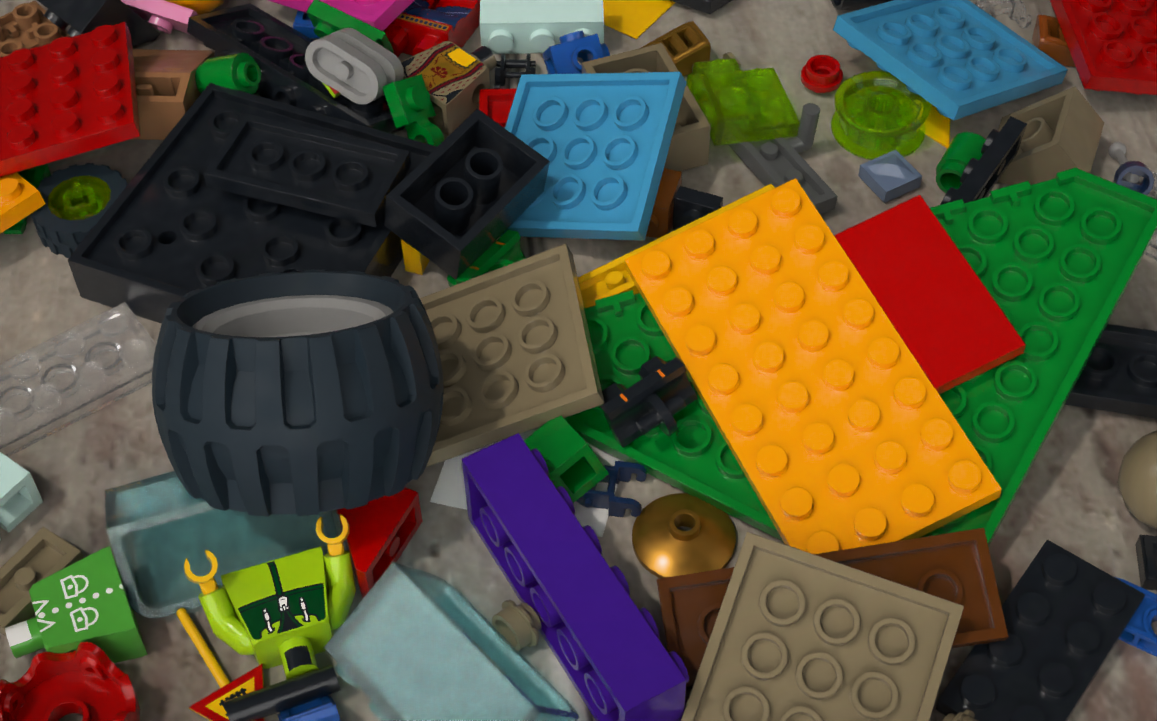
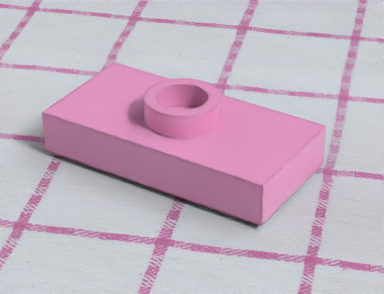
[120,0,198,34]

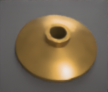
[632,493,736,579]

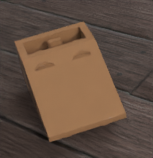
[131,49,215,140]

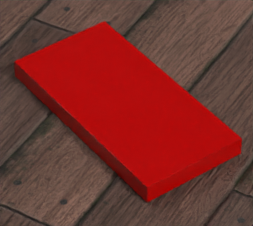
[834,195,1026,394]

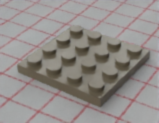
[420,243,605,467]
[681,532,964,721]

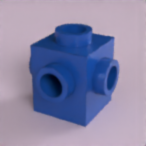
[542,31,610,74]

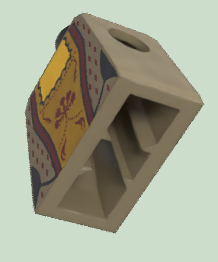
[401,41,497,136]

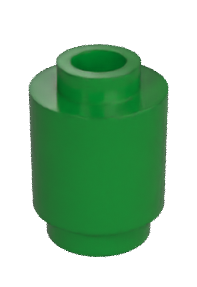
[195,53,261,94]
[936,132,986,193]

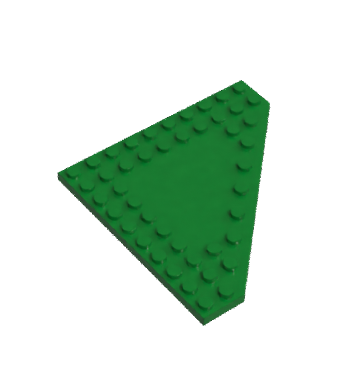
[564,168,1157,547]

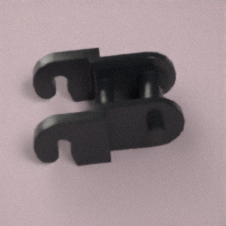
[494,53,536,89]

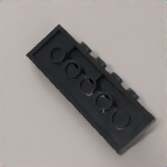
[187,3,405,133]

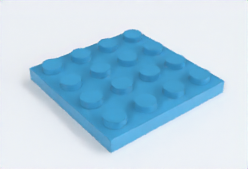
[833,0,1068,121]
[501,72,687,241]

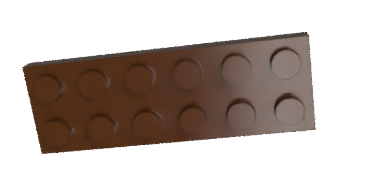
[657,528,1008,690]

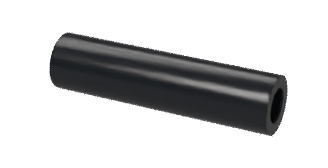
[224,664,341,721]

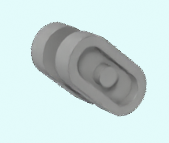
[305,28,404,104]

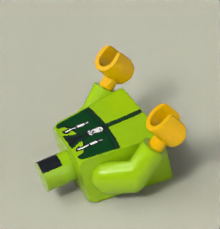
[184,514,356,680]

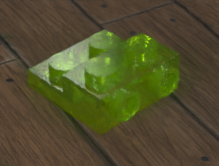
[687,58,800,146]

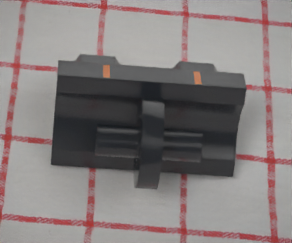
[600,356,698,448]

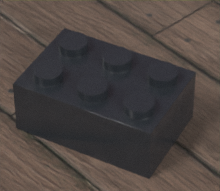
[384,109,550,279]

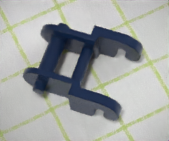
[577,461,647,518]

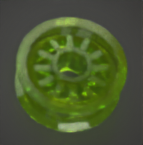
[831,71,930,160]

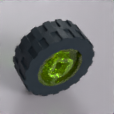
[31,163,128,258]

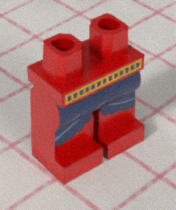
[383,0,480,57]

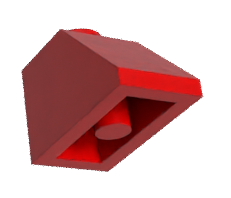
[336,487,423,601]

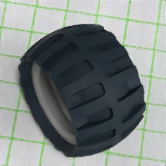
[152,270,444,517]

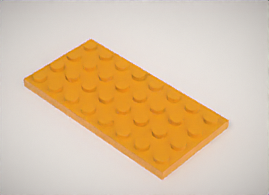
[624,178,1002,554]

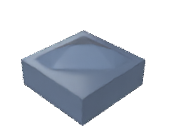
[858,149,922,203]

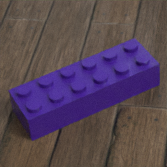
[462,433,689,721]

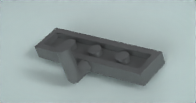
[703,91,838,215]

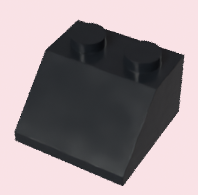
[37,0,161,46]

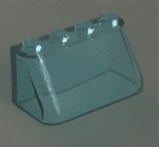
[105,471,338,618]
[324,562,579,721]

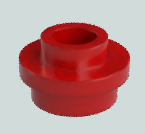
[801,55,843,93]

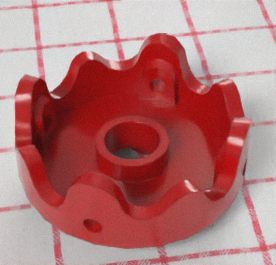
[0,642,140,721]

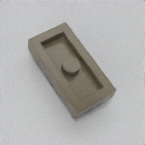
[0,526,84,637]

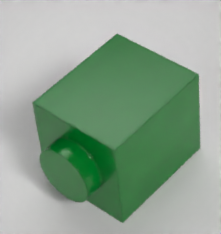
[524,416,609,503]

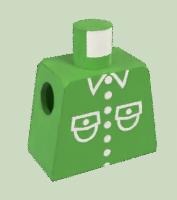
[5,546,148,663]

